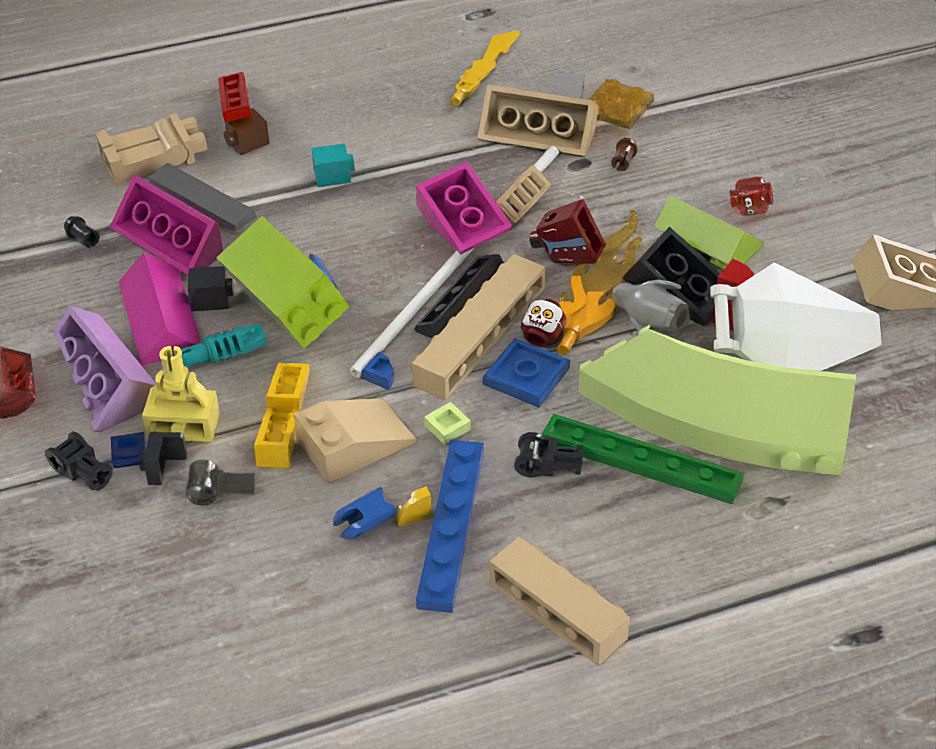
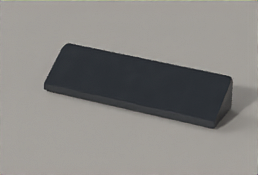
[414,254,505,338]

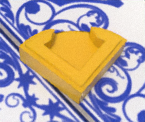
[395,486,432,527]

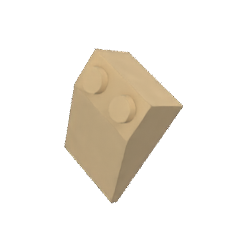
[852,235,936,310]
[293,398,416,484]

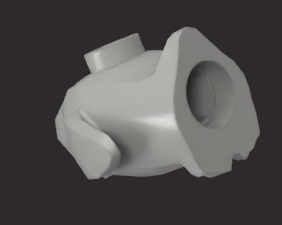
[611,280,690,333]

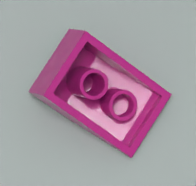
[416,162,512,254]

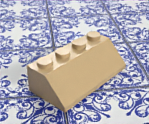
[477,84,599,157]

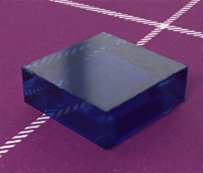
[110,432,146,469]

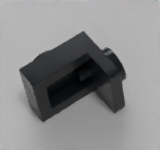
[139,432,188,485]

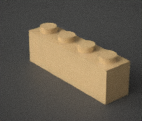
[489,536,630,666]

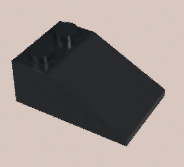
[622,226,720,326]

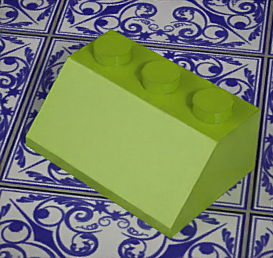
[654,195,764,269]

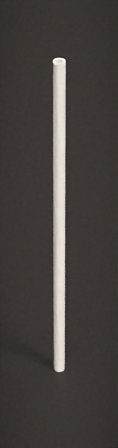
[349,146,559,378]

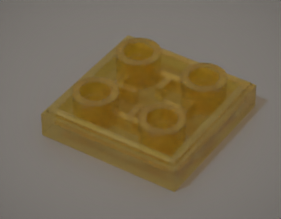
[588,79,654,130]

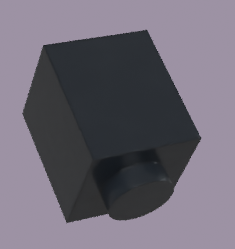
[188,266,234,312]

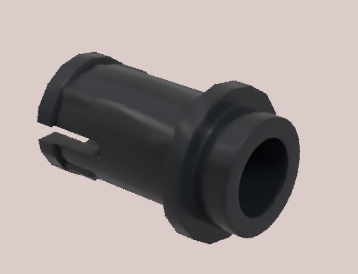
[64,216,100,248]

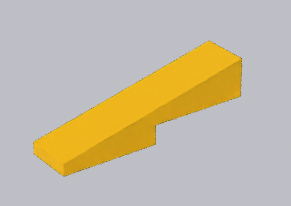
[254,363,310,468]

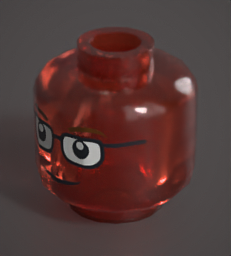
[730,176,774,216]

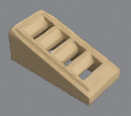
[496,165,551,226]

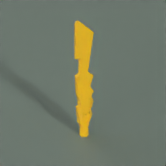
[450,30,520,107]

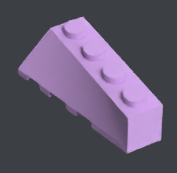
[54,306,156,432]

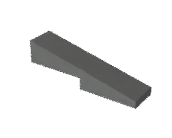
[148,163,256,231]

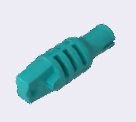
[181,324,266,367]

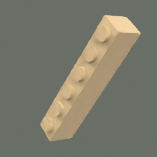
[411,254,545,401]

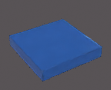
[483,338,570,408]

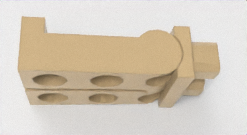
[95,113,208,185]

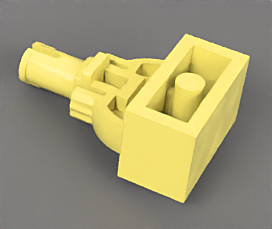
[142,346,220,442]

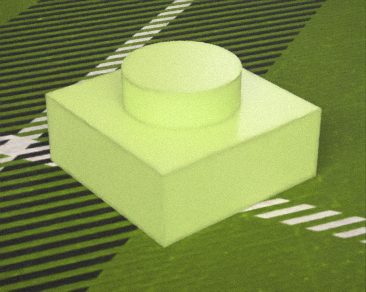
[424,402,471,445]

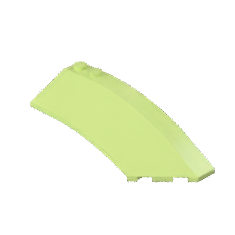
[578,324,856,476]

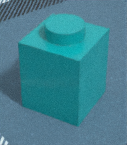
[311,143,355,187]

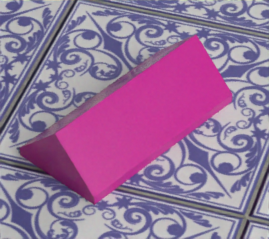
[110,175,223,275]
[119,252,201,366]

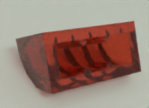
[0,346,36,419]

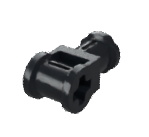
[45,431,113,491]
[514,432,584,477]

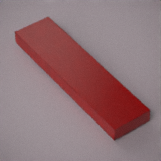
[218,72,252,122]

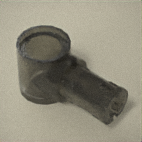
[186,459,255,506]

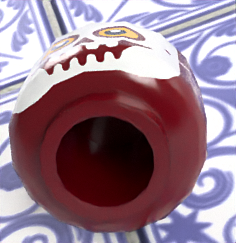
[520,299,567,347]

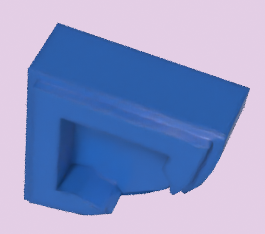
[361,352,394,390]

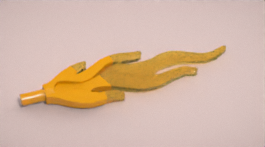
[557,210,642,355]

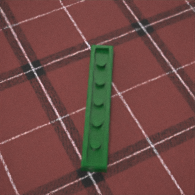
[541,414,744,505]

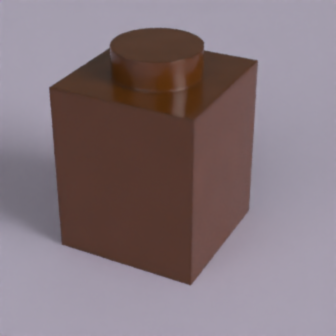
[223,108,270,155]

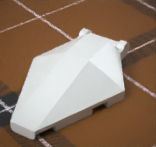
[710,263,882,371]

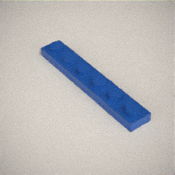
[416,440,484,613]

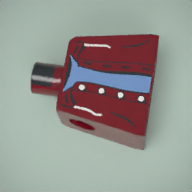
[529,199,606,264]

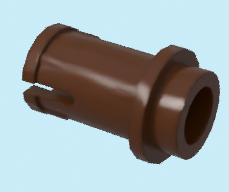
[611,138,638,171]

